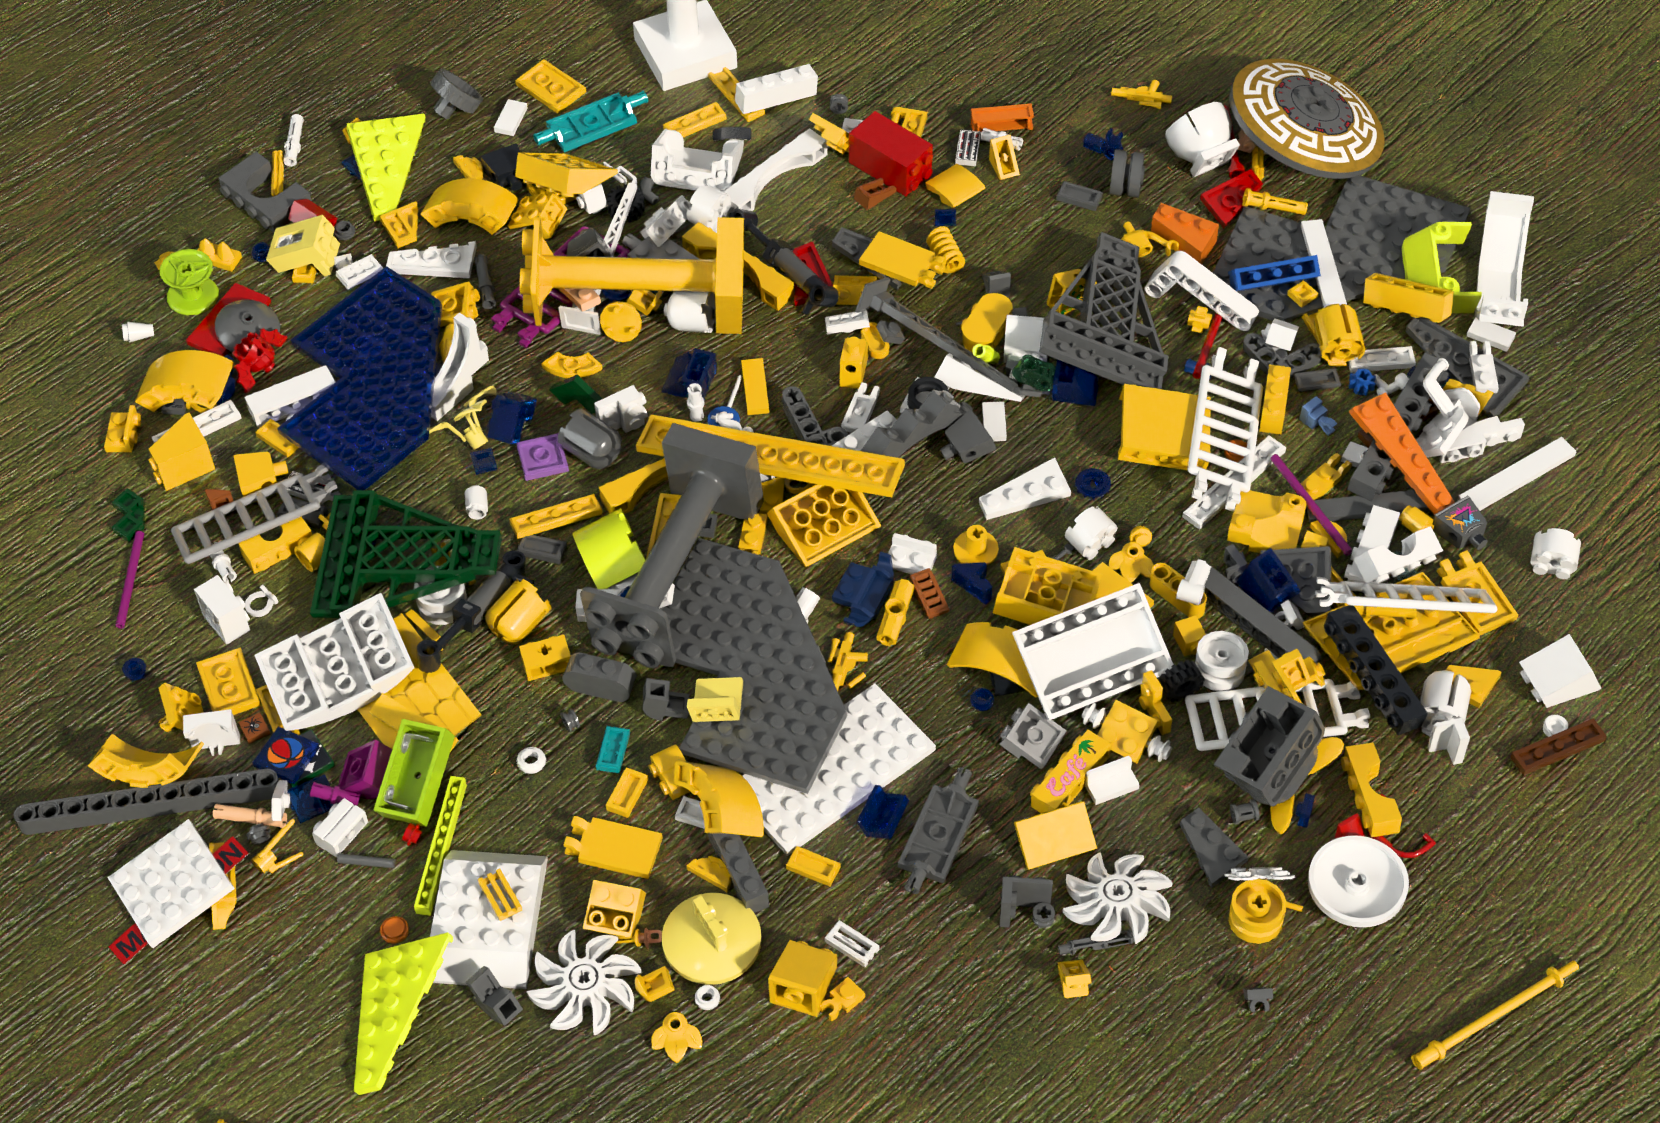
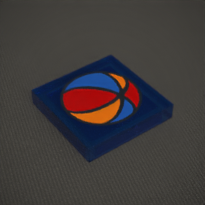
[253,726,320,784]

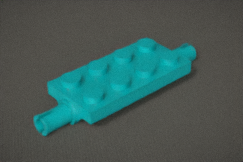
[533,90,648,153]

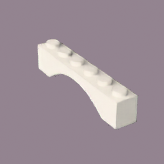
[723,128,827,211]

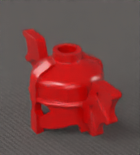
[232,328,287,393]

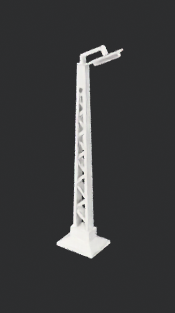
[558,162,637,335]

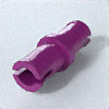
[310,782,361,806]

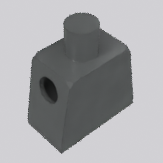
[939,409,996,463]

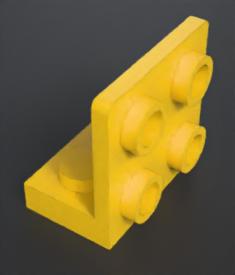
[507,192,567,239]

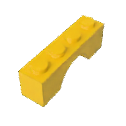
[1341,742,1402,837]

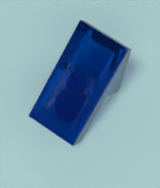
[951,562,992,605]

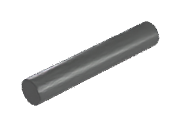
[337,853,396,868]

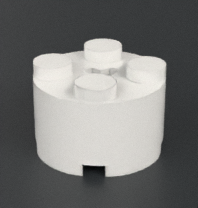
[687,184,733,233]
[1065,506,1118,560]
[1531,528,1581,579]

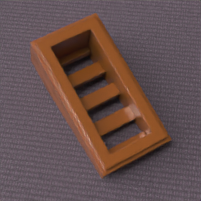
[854,178,897,210]
[910,568,950,619]

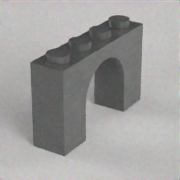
[218,151,312,232]

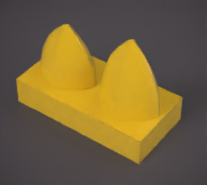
[198,239,242,272]

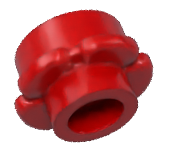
[402,823,422,846]

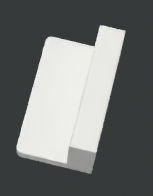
[1427,718,1470,765]
[1085,756,1139,805]

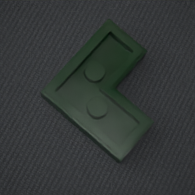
[549,375,603,414]

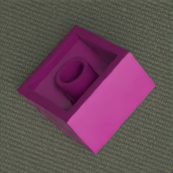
[338,740,392,800]

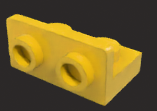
[833,275,877,305]
[104,405,141,452]

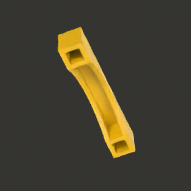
[682,222,794,311]
[599,458,668,514]

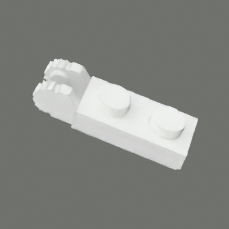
[1469,341,1499,393]
[841,382,880,433]

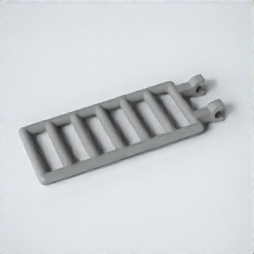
[171,463,340,564]

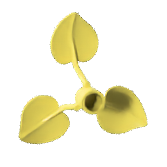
[414,385,497,450]

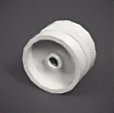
[414,566,467,625]
[1195,631,1249,691]

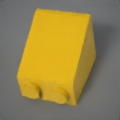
[148,412,215,491]
[768,940,837,1017]

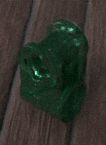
[1012,354,1056,391]

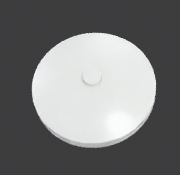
[1308,836,1409,927]

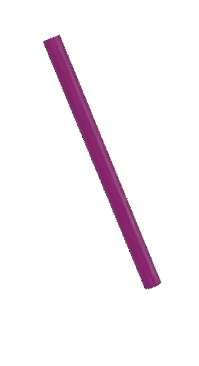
[1270,454,1353,556]

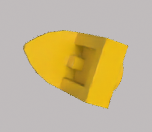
[635,966,675,1002]

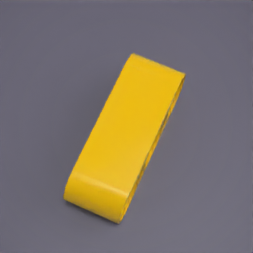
[1150,563,1207,619]

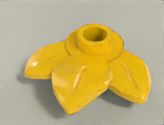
[1109,542,1153,583]
[651,1012,702,1063]

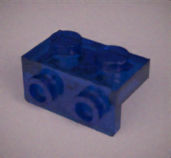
[857,785,909,839]

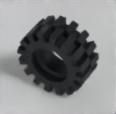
[607,184,645,223]
[1158,660,1205,702]

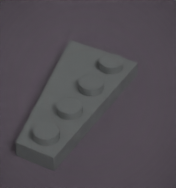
[832,227,903,290]

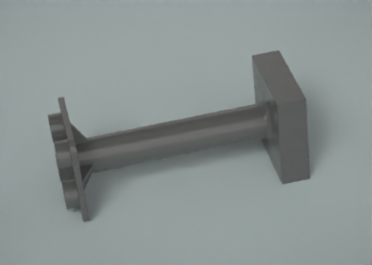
[580,423,764,668]

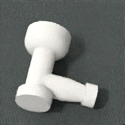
[1375,373,1409,396]

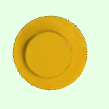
[1129,526,1152,547]

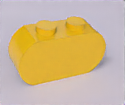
[961,293,1013,353]

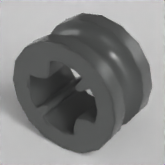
[830,94,848,114]
[560,708,580,732]
[1032,902,1055,928]

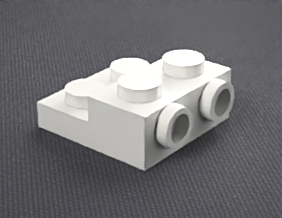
[594,385,648,433]

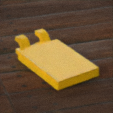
[859,231,946,289]
[1437,550,1518,636]
[564,816,663,879]

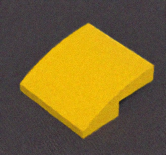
[925,164,985,208]

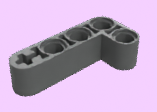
[782,386,847,446]

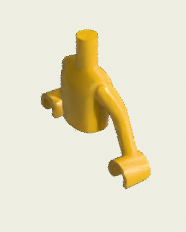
[1121,222,1179,258]

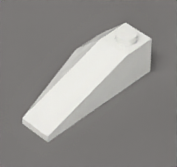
[934,353,1025,402]

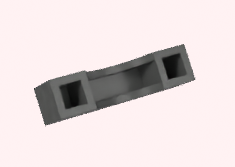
[708,833,769,913]

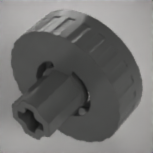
[430,68,483,119]

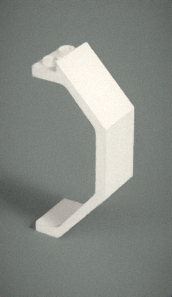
[1475,191,1534,327]

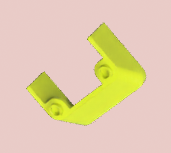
[1401,222,1482,313]

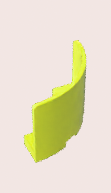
[573,508,646,589]

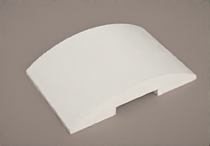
[255,593,415,731]

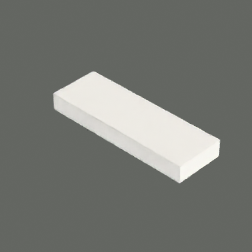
[1348,346,1416,373]

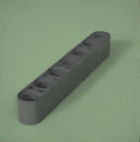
[1204,564,1321,663]

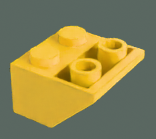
[583,880,646,938]

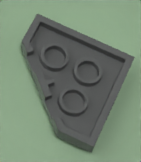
[1261,546,1331,616]

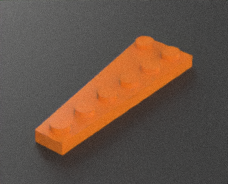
[1349,393,1455,515]

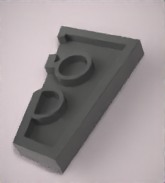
[1180,808,1248,888]

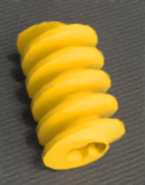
[926,226,965,274]

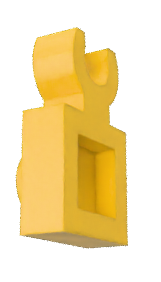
[820,977,865,1021]

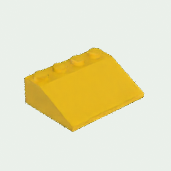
[515,152,618,197]
[767,484,881,568]

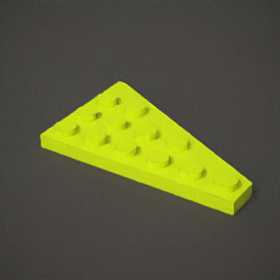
[347,114,425,221]
[354,932,453,1095]

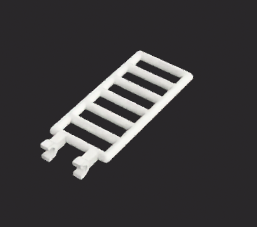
[1315,577,1497,613]
[1185,679,1370,751]

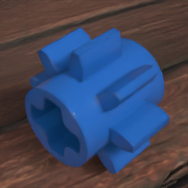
[1349,368,1376,396]

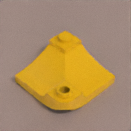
[1227,490,1306,554]

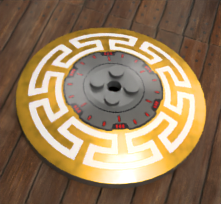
[1229,59,1385,179]

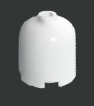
[664,291,716,333]

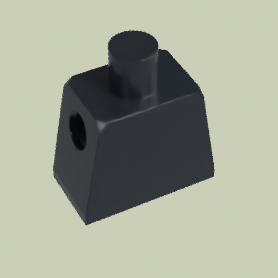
[481,143,523,191]

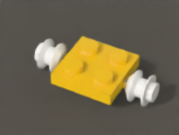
[1082,700,1172,764]

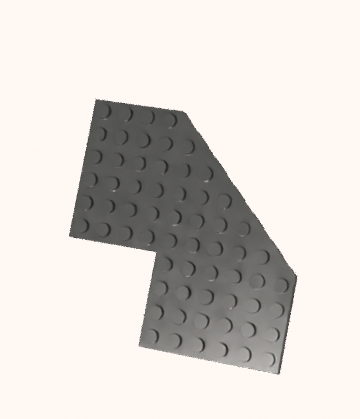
[1213,176,1470,323]
[660,538,848,794]

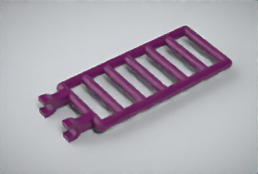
[491,226,630,348]

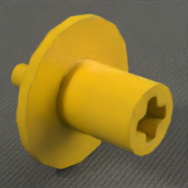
[600,301,642,342]
[953,525,999,569]

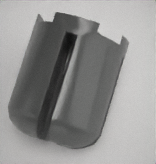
[558,409,622,469]

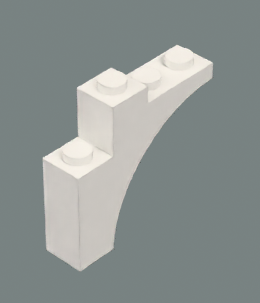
[419,312,489,421]

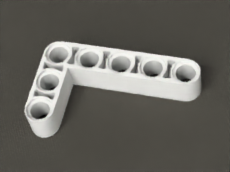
[1145,251,1259,331]

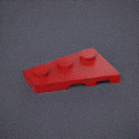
[1200,169,1263,229]

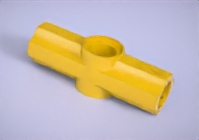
[876,579,914,646]

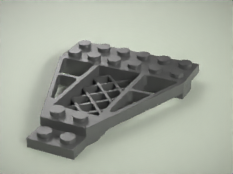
[1039,232,1168,389]

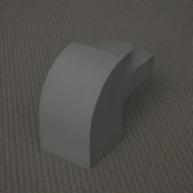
[643,678,689,721]
[466,966,523,1026]

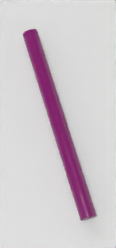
[115,531,144,629]

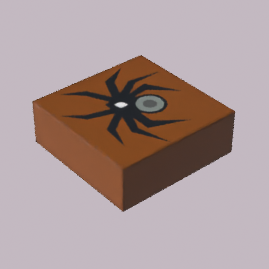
[238,713,270,744]

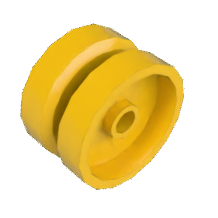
[1228,879,1287,944]

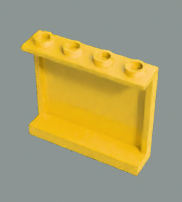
[1118,384,1211,470]

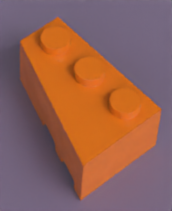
[1151,203,1219,265]

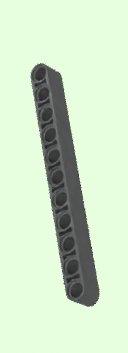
[13,769,279,835]

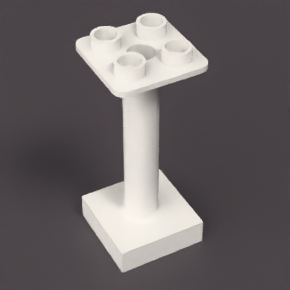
[633,0,737,91]

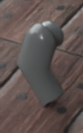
[639,177,659,205]

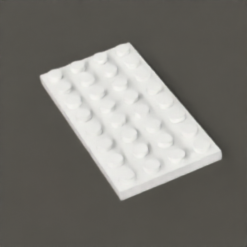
[743,683,936,856]

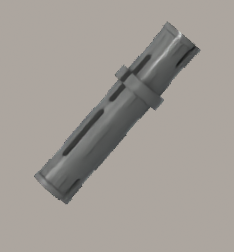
[474,254,496,309]

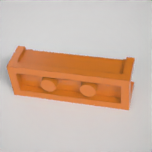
[971,103,1034,132]

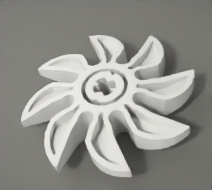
[1063,852,1172,944]
[527,930,642,1035]

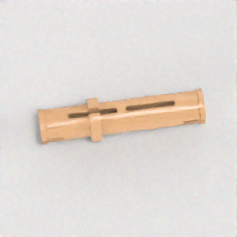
[213,803,287,828]

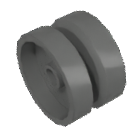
[1110,149,1145,198]

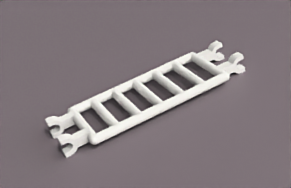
[1187,347,1263,511]

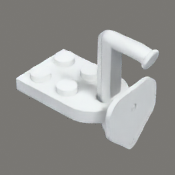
[1416,358,1480,457]

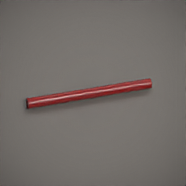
[1193,312,1223,379]

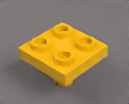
[158,683,204,732]

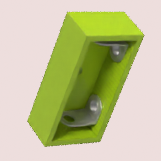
[374,719,455,827]

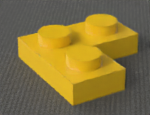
[1139,670,1172,735]

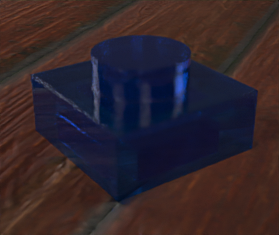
[470,447,497,475]
[1295,793,1315,828]

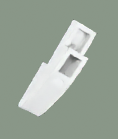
[1439,416,1525,464]

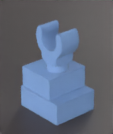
[1299,396,1337,435]

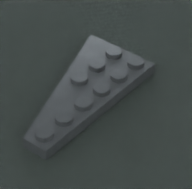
[1405,317,1530,418]

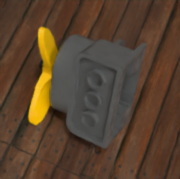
[1214,686,1344,834]

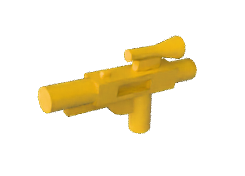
[1111,80,1172,110]
[828,632,868,691]

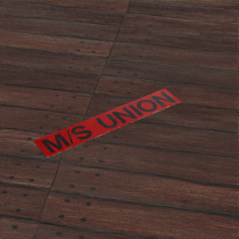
[109,836,249,965]

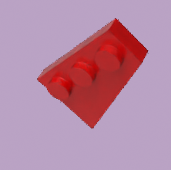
[793,241,833,307]

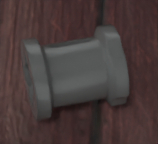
[1230,799,1260,825]

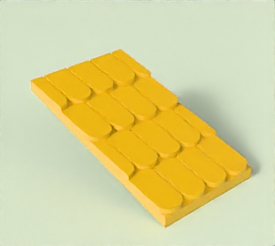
[1303,572,1480,690]
[357,613,482,749]

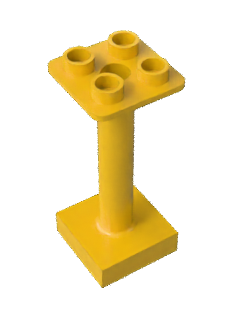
[520,216,744,334]

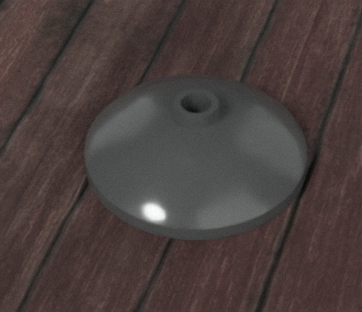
[215,299,280,352]

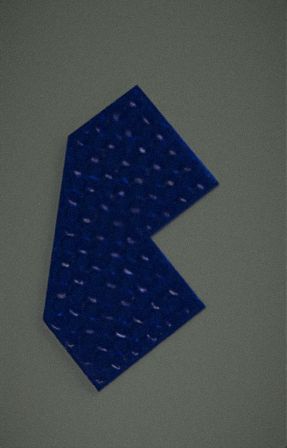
[277,266,442,490]

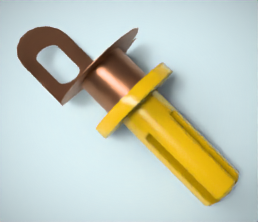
[616,928,662,949]

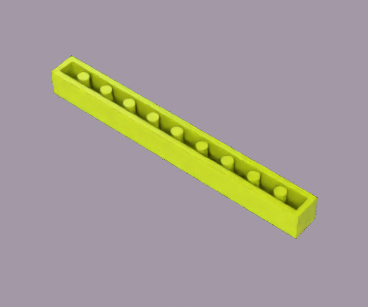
[414,776,467,916]

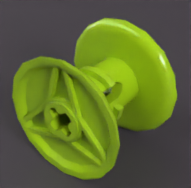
[160,249,219,315]

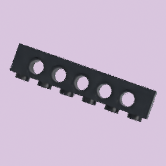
[1324,605,1428,735]

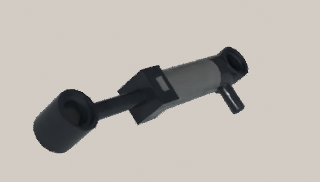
[729,208,839,315]
[417,550,535,673]

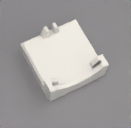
[183,709,240,756]

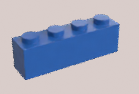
[1228,255,1321,292]

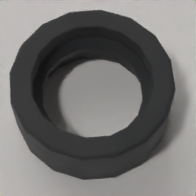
[907,377,950,410]

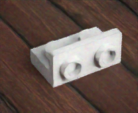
[888,533,937,574]

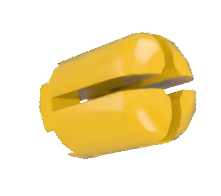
[1314,304,1366,367]
[485,578,552,645]

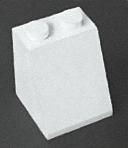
[1519,634,1602,708]

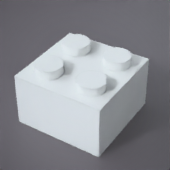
[194,575,250,645]

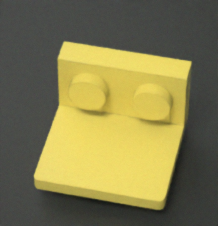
[687,677,743,722]

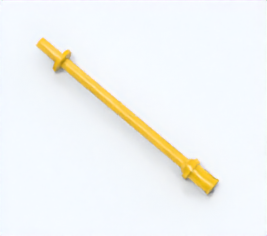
[1411,960,1579,1070]

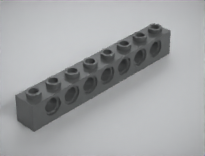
[1347,352,1449,501]

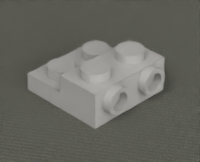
[999,703,1067,769]

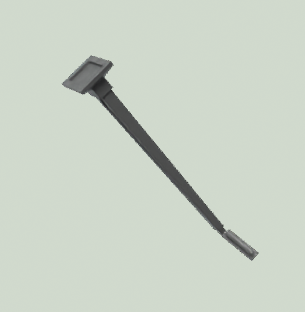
[855,277,1052,397]

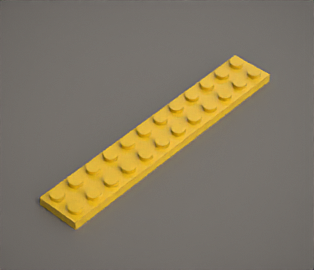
[636,415,905,497]

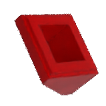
[1335,814,1364,839]

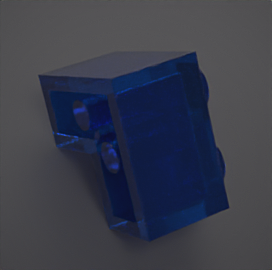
[487,392,537,444]

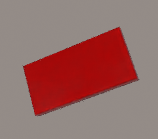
[186,283,271,357]

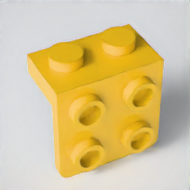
[1272,649,1311,703]

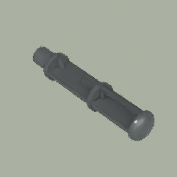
[1058,929,1134,955]

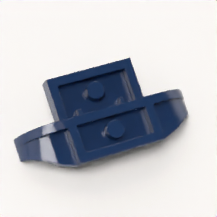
[832,552,894,627]

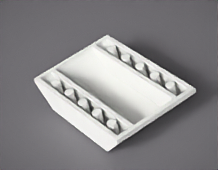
[1012,583,1174,721]
[430,850,548,989]

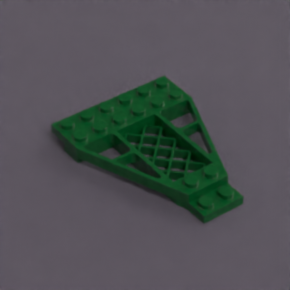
[310,490,502,618]

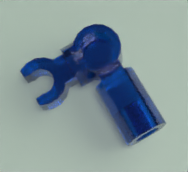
[1083,128,1123,160]

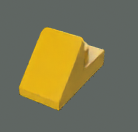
[1058,959,1091,998]

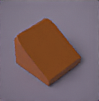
[205,489,233,510]

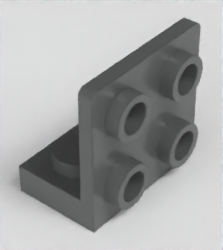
[1000,875,1053,928]

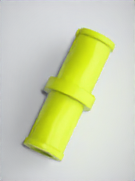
[972,344,1000,364]

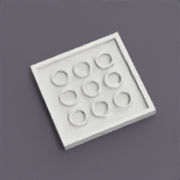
[108,819,235,948]

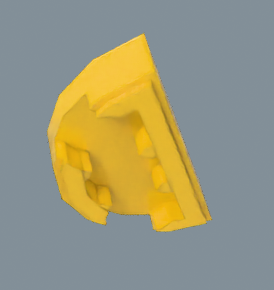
[453,155,484,179]
[1310,520,1347,558]
[686,856,731,892]

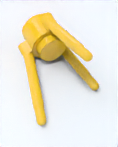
[251,819,304,874]

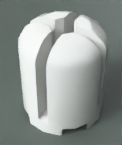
[1420,670,1471,736]

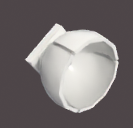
[1165,102,1240,177]

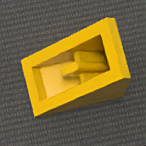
[989,135,1020,180]

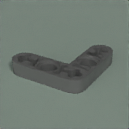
[1243,333,1323,379]

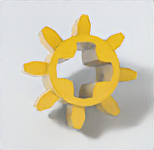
[1187,306,1212,333]

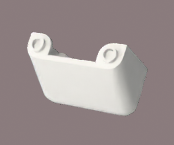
[651,129,744,191]

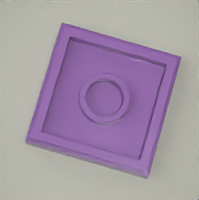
[516,433,569,481]

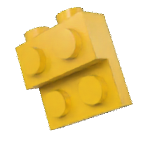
[809,113,849,155]
[428,282,480,329]

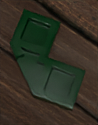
[111,488,145,543]

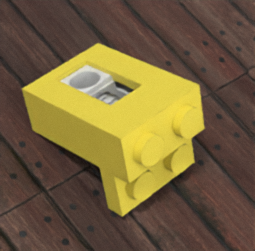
[266,215,340,277]

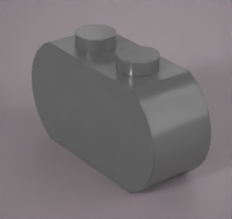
[562,652,637,702]

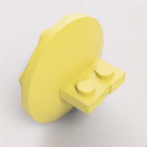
[662,893,761,985]

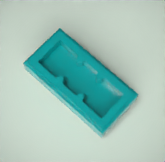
[596,726,630,774]

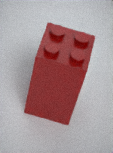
[849,111,933,197]

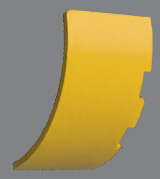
[421,178,519,235]
[135,350,234,412]
[947,622,1038,698]
[88,734,204,788]
[674,761,764,837]

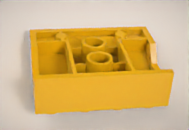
[993,547,1102,625]

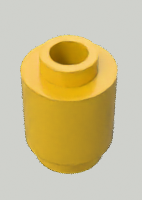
[1399,505,1434,533]

